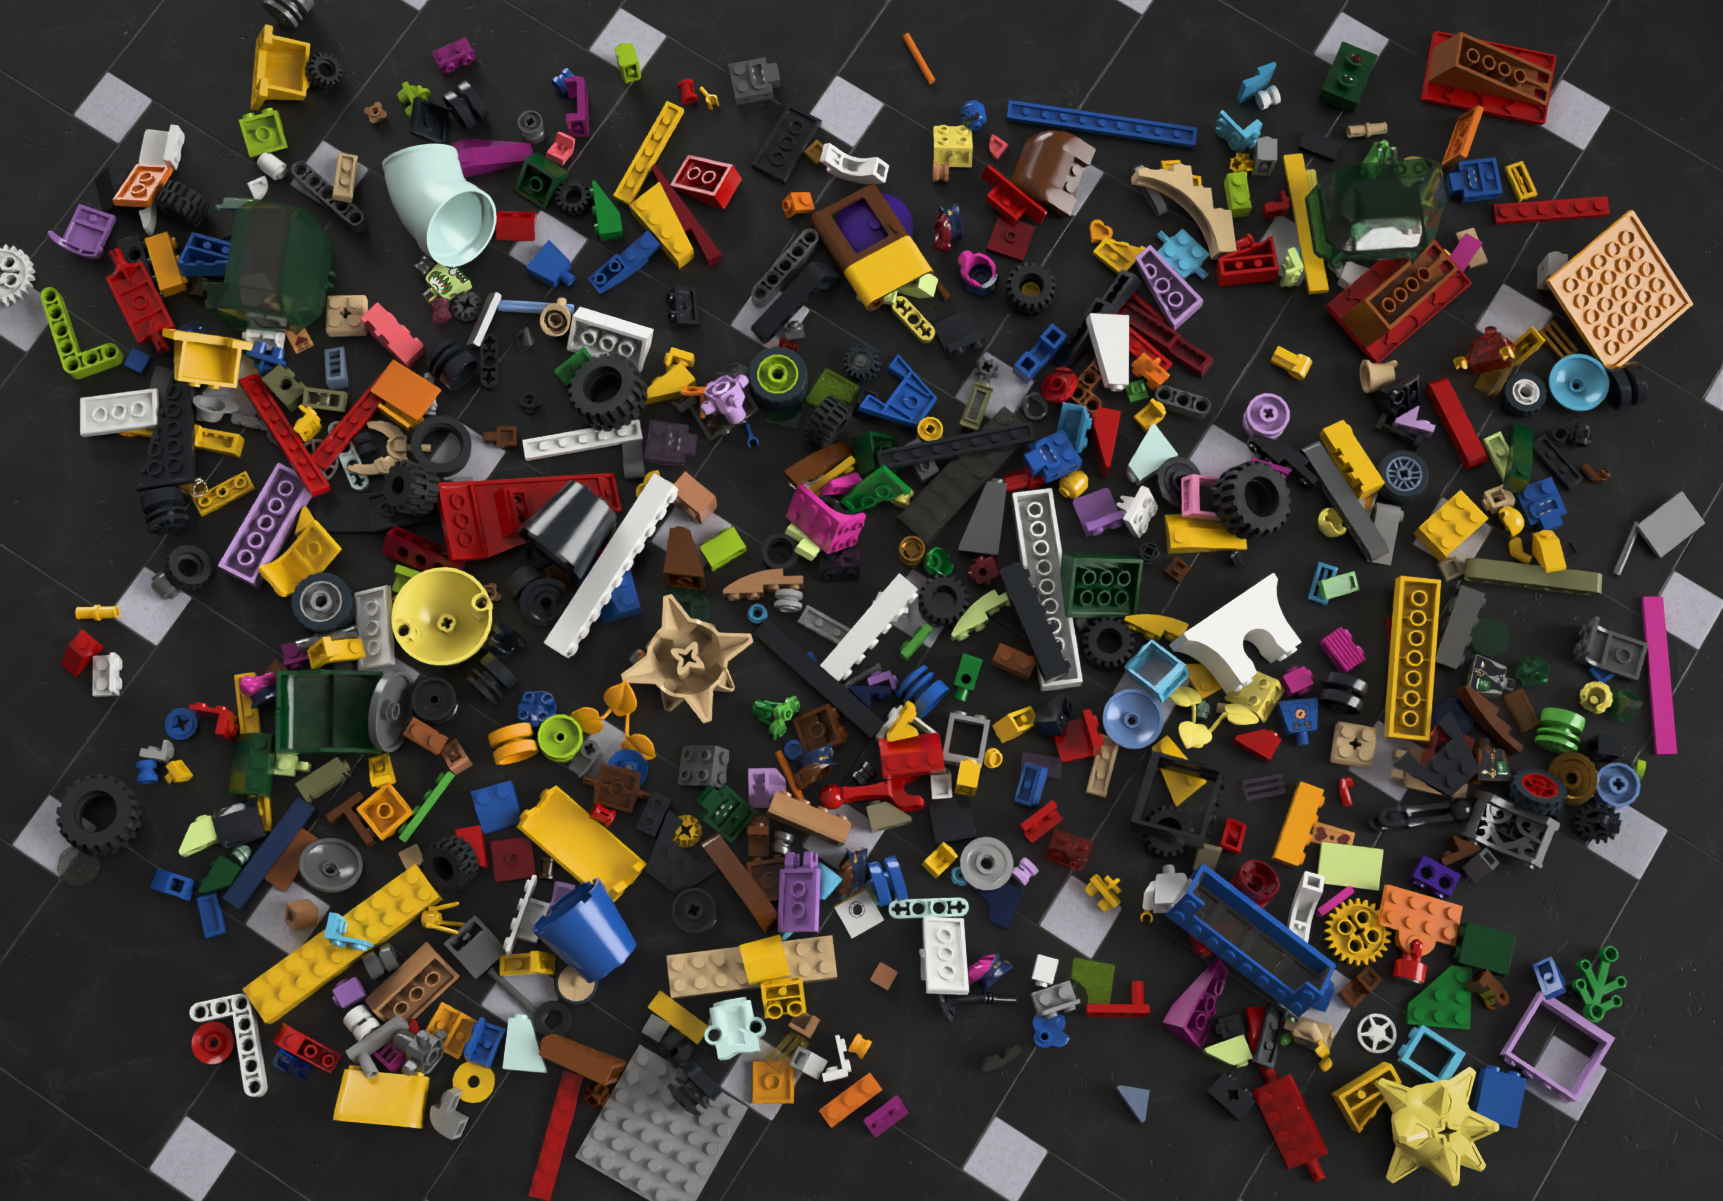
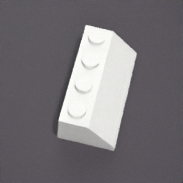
[567,307,654,373]

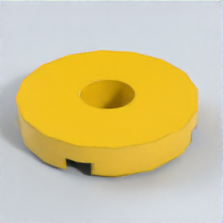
[453,1062,495,1103]

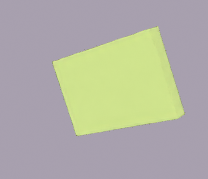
[1317,841,1384,891]

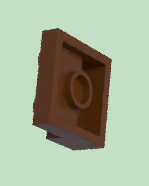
[792,704,848,753]
[746,854,785,902]

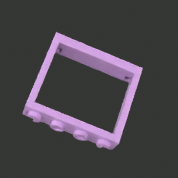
[1499,991,1615,1103]

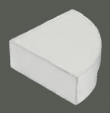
[247,176,268,202]

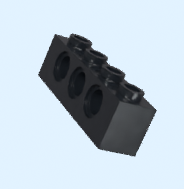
[116,234,166,303]

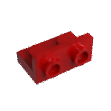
[1019,800,1063,844]

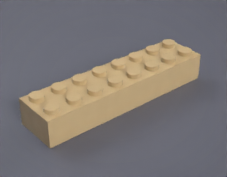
[667,935,837,999]

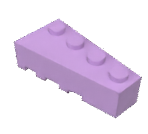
[1135,245,1203,330]

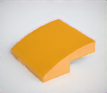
[425,1001,478,1059]

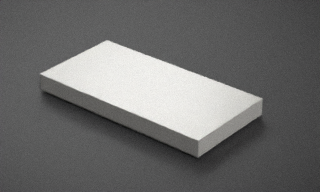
[80,388,159,437]
[355,585,395,671]
[922,917,969,995]

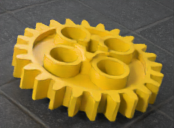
[1323,898,1392,966]

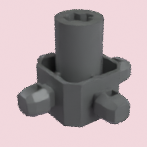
[392,1028,447,1076]

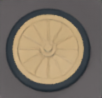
[554,964,598,1005]

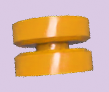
[488,723,539,765]

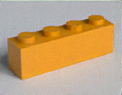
[1271,781,1325,869]

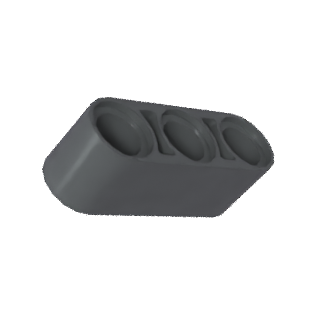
[1153,385,1211,420]

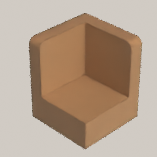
[284,899,319,931]
[788,1013,820,1039]

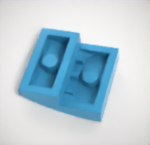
[1237,62,1276,104]

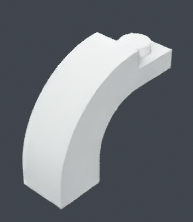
[820,143,889,184]
[1286,871,1325,943]

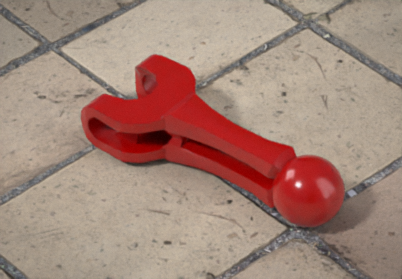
[819,776,924,812]

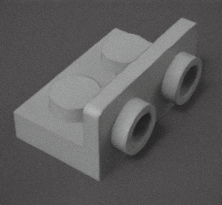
[1030,980,1081,1019]

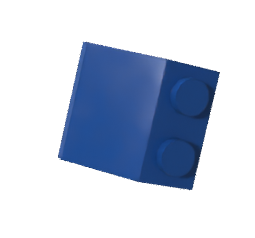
[471,780,522,834]

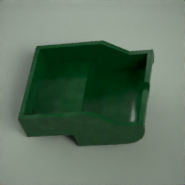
[275,670,383,756]

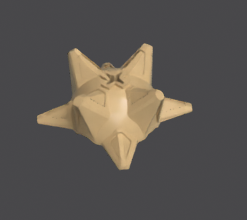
[621,594,753,723]

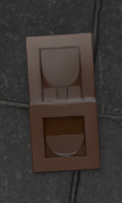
[1336,964,1383,1010]

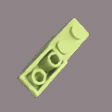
[951,589,1011,642]

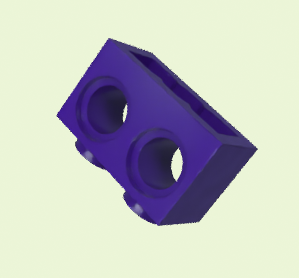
[1409,855,1461,899]

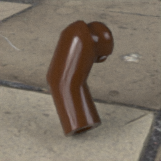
[1579,463,1611,482]

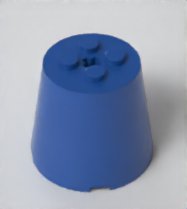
[532,877,637,983]

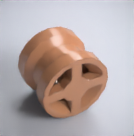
[933,163,949,182]

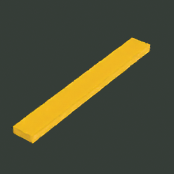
[1282,153,1329,294]
[234,672,273,832]

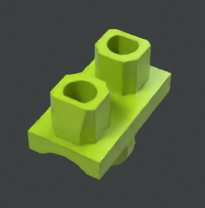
[397,81,431,118]

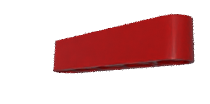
[1426,377,1487,469]

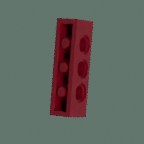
[382,526,466,572]

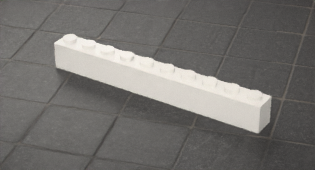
[544,473,678,659]

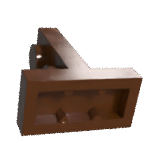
[325,791,377,848]
[747,816,770,858]

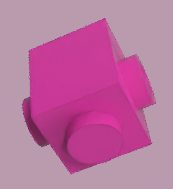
[1280,666,1314,698]

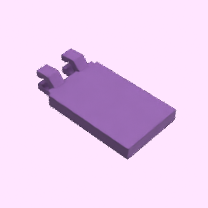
[778,852,821,933]

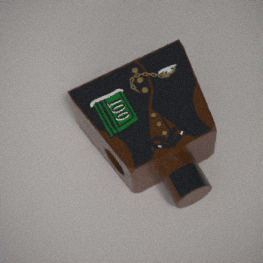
[1467,738,1512,785]

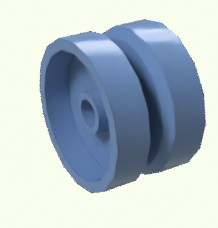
[1590,762,1641,810]

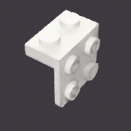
[139,125,185,170]

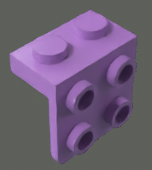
[1072,488,1125,537]

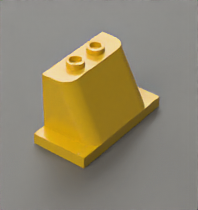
[250,24,310,111]
[162,328,252,390]

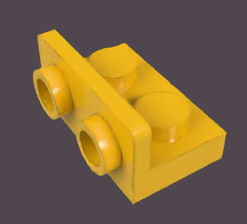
[293,404,323,443]

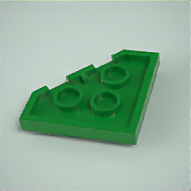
[1406,965,1472,1031]

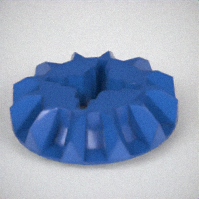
[165,708,198,741]

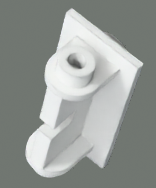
[242,329,286,351]

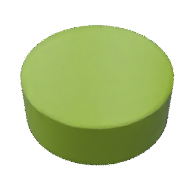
[1633,759,1646,781]

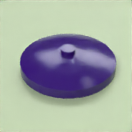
[837,193,914,253]

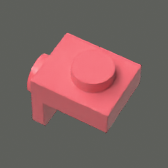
[546,131,575,166]

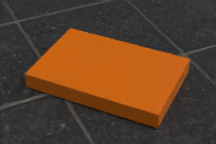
[1441,105,1484,169]
[113,164,173,207]
[370,359,441,422]

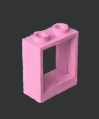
[1181,474,1222,522]

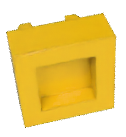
[164,760,193,784]

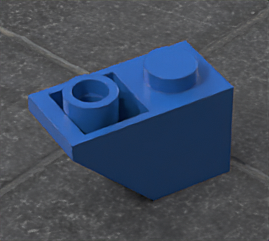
[150,869,197,901]

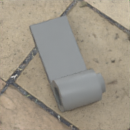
[1367,503,1404,565]

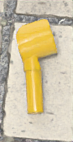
[699,87,719,110]

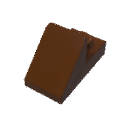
[1436,836,1482,866]

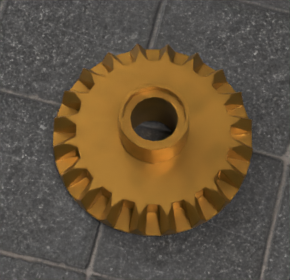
[1548,752,1599,805]

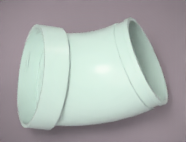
[382,144,496,267]

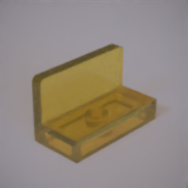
[1474,355,1517,399]

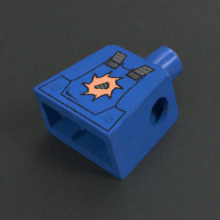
[1276,698,1318,746]

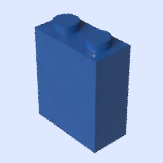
[1472,1065,1527,1129]

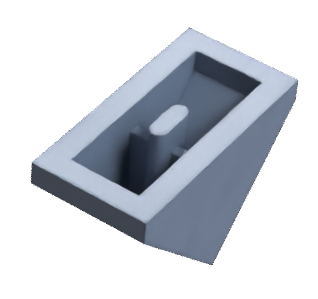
[1114,1085,1150,1123]

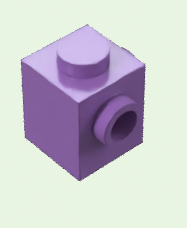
[332,977,368,1009]

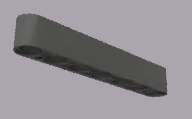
[1300,441,1389,562]

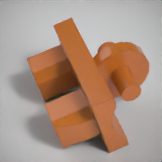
[1131,353,1170,390]

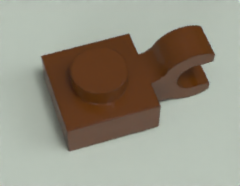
[483,426,517,448]

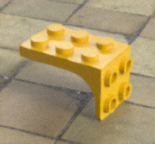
[258,520,342,597]

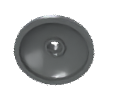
[299,838,363,892]

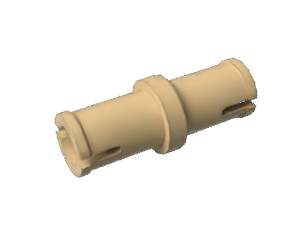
[1347,122,1387,138]

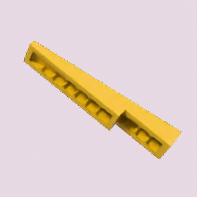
[128,424,245,458]

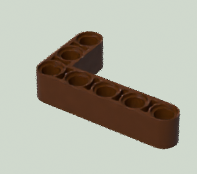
[701,832,778,934]

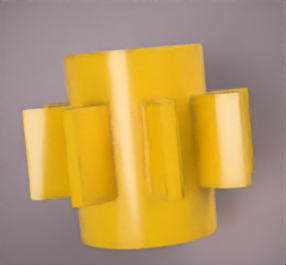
[1229,153,1254,176]

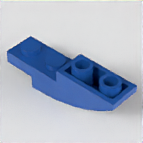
[588,230,662,294]

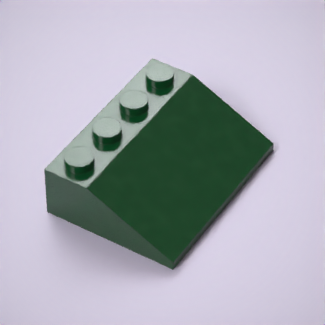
[1060,553,1144,618]

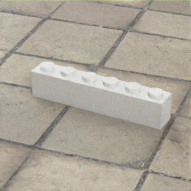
[820,573,918,681]

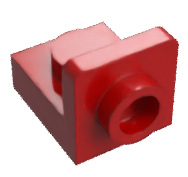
[1261,191,1290,219]

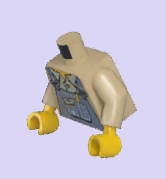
[1283,1016,1334,1072]

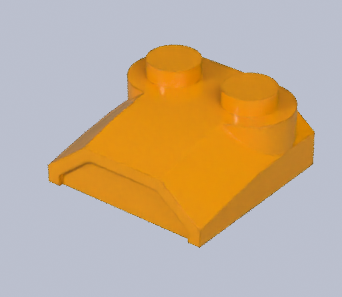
[356,782,413,840]

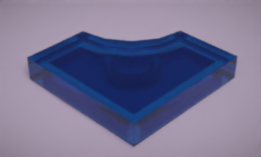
[979,883,1025,930]

